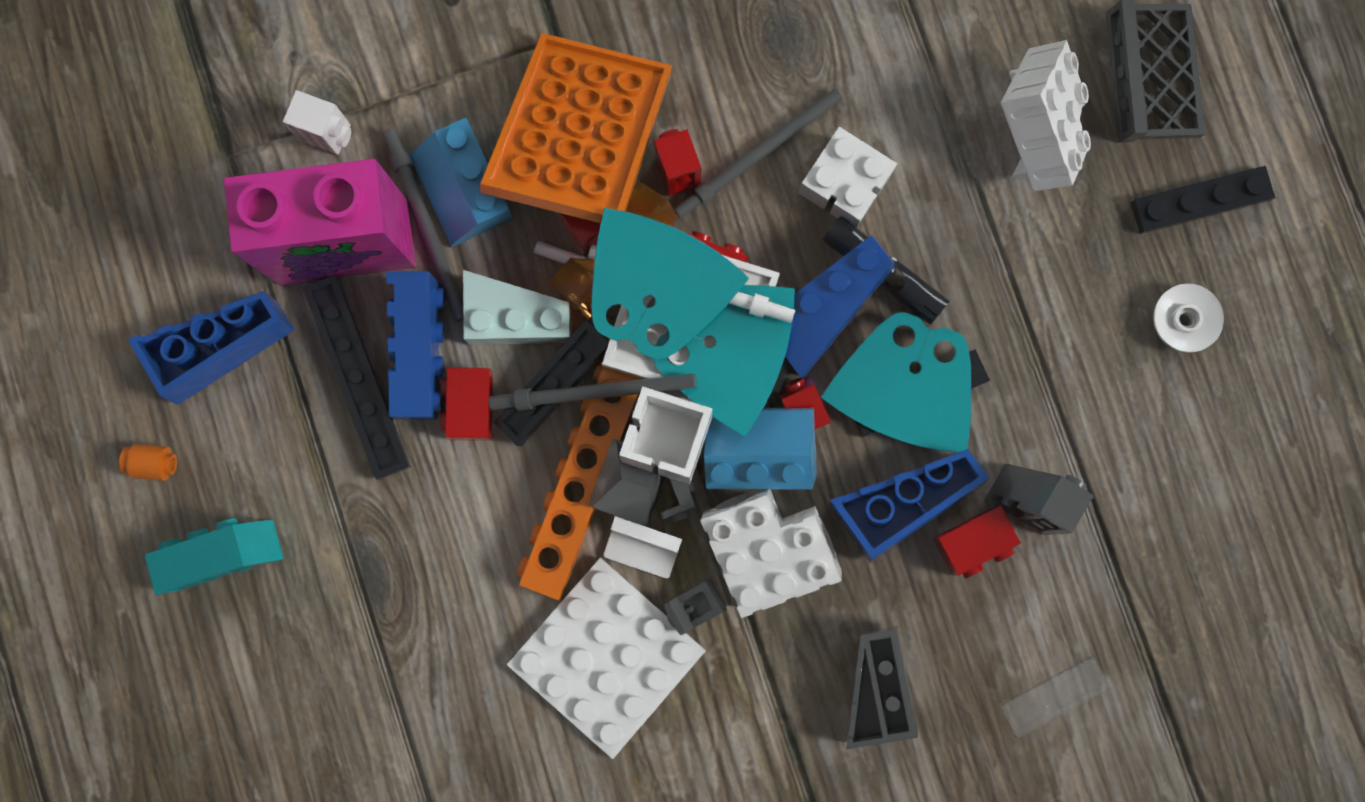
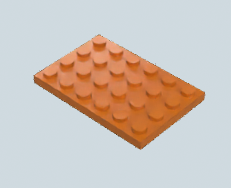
[480,33,672,223]

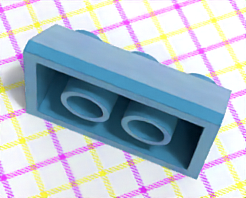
[410,118,513,247]
[704,408,817,489]

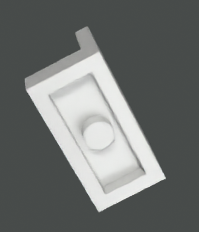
[604,516,682,578]

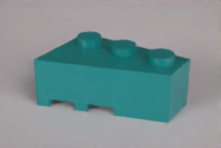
[145,518,284,596]

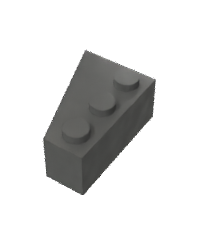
[985,464,1094,535]
[846,626,918,749]

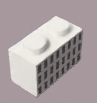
[283,90,351,155]

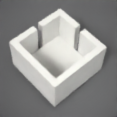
[799,127,898,228]
[619,386,712,484]

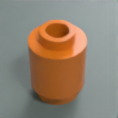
[119,444,177,481]

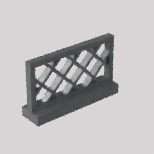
[1106,0,1205,143]

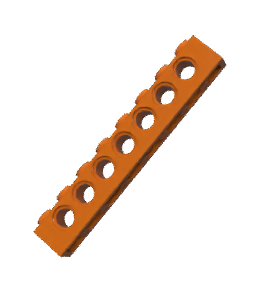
[516,338,641,600]

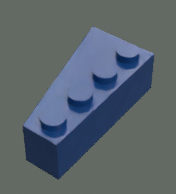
[785,235,896,378]
[386,271,446,420]
[128,291,295,405]
[830,449,989,563]

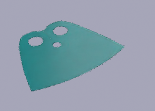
[592,208,749,360]
[653,285,795,437]
[821,312,971,453]

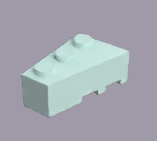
[463,270,572,345]

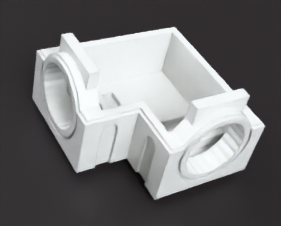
[1001,40,1091,191]
[700,489,842,618]

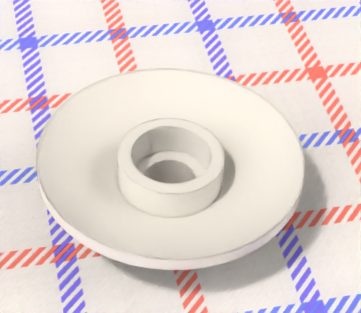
[1153,284,1224,353]

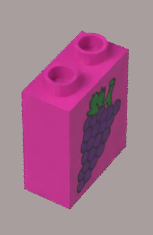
[224,158,416,285]

